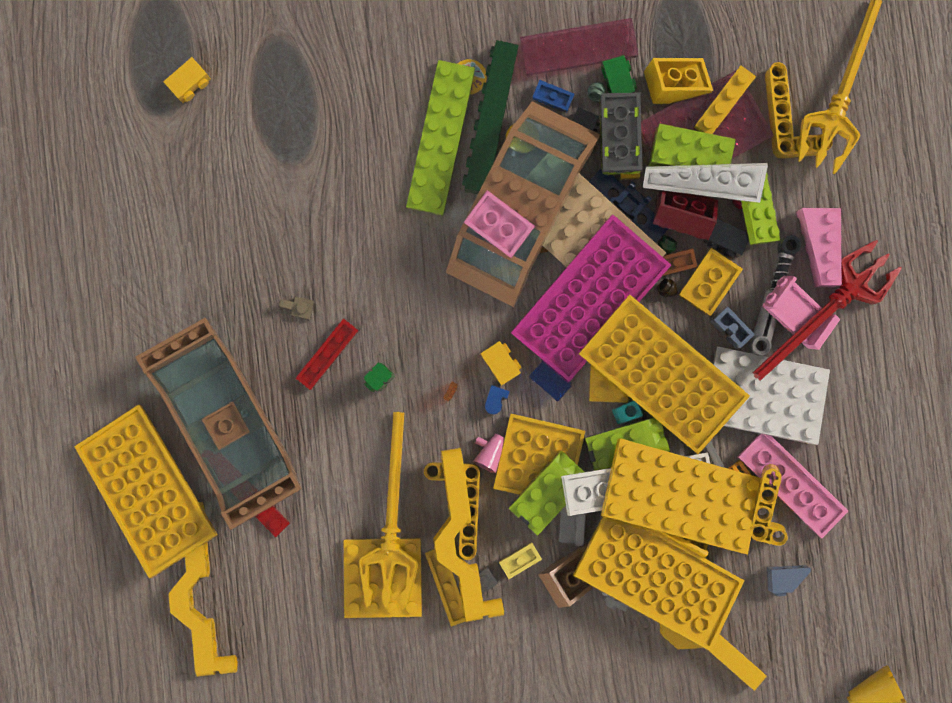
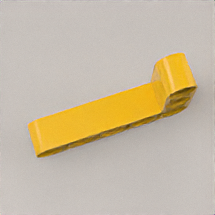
[765,62,833,159]
[424,462,480,560]

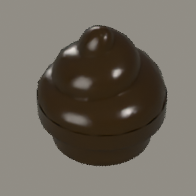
[657,278,677,297]

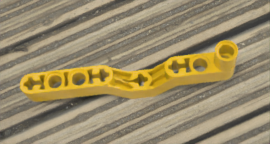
[433,448,504,622]
[169,502,238,677]
[660,624,767,691]

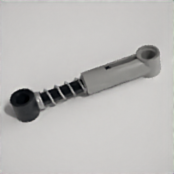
[748,235,801,356]

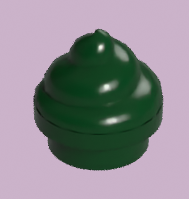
[658,235,677,255]

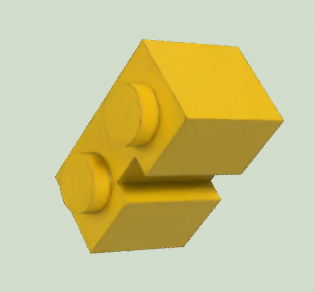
[163,57,211,103]
[480,341,522,386]

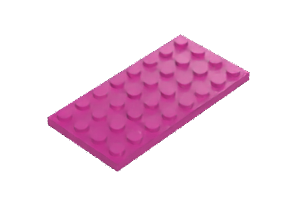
[511,214,671,382]

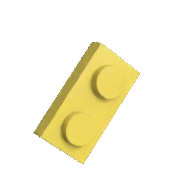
[499,542,542,579]

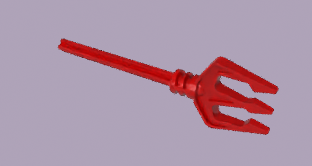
[752,240,902,381]

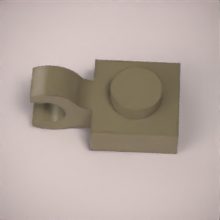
[279,297,315,320]

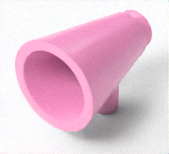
[473,434,505,474]

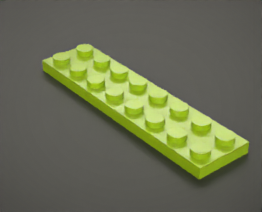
[406,60,475,216]

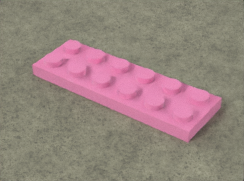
[737,434,848,538]

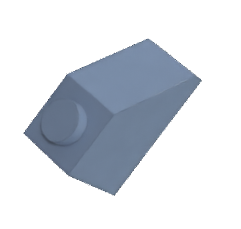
[767,565,811,596]

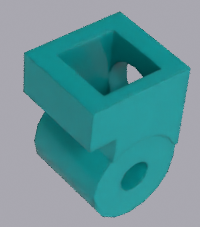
[612,400,644,424]

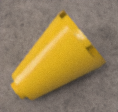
[846,665,907,703]

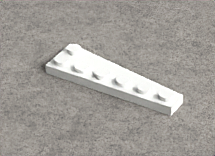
[643,163,768,203]

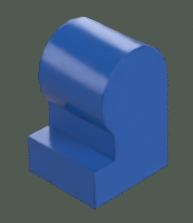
[485,385,510,415]

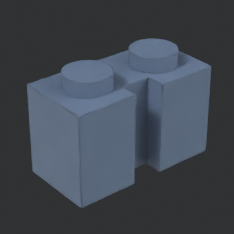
[709,307,755,349]

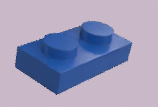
[532,80,575,113]

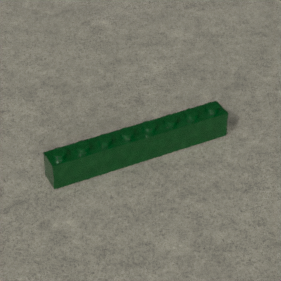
[462,40,519,194]

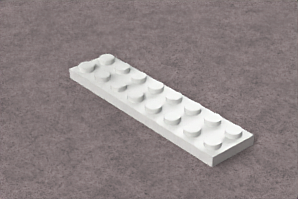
[561,453,710,516]

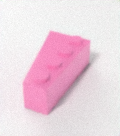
[796,208,842,287]

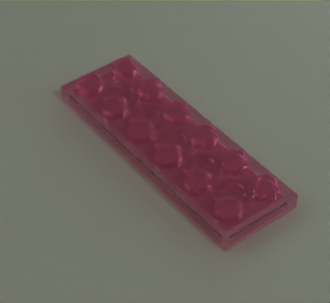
[520,18,639,76]

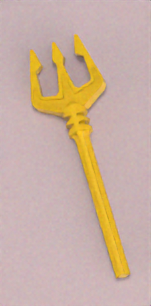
[798,0,882,174]
[359,412,419,610]

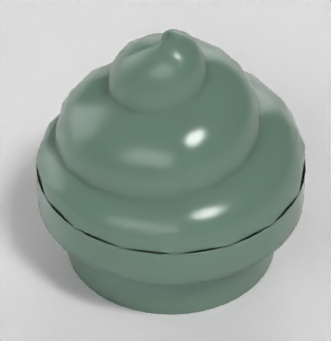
[587,82,606,102]

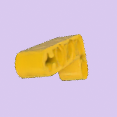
[751,464,788,546]

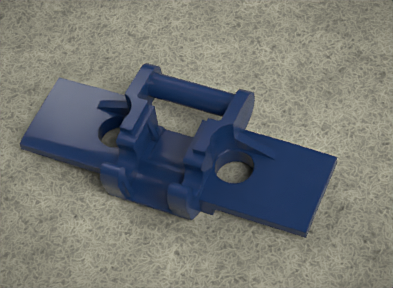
[589,169,669,243]

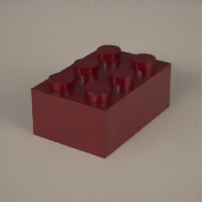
[653,190,718,240]

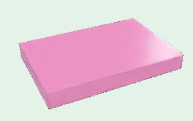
[464,190,535,258]

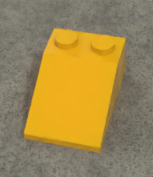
[644,58,713,104]

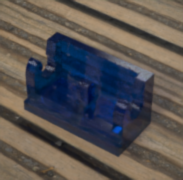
[529,360,573,402]

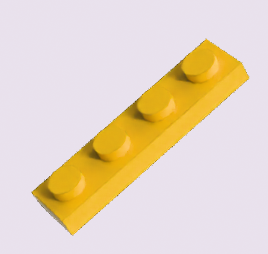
[694,65,756,134]
[425,549,465,627]

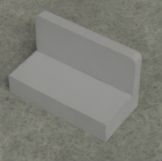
[559,506,586,546]

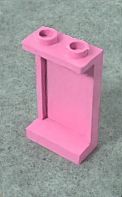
[762,276,840,350]

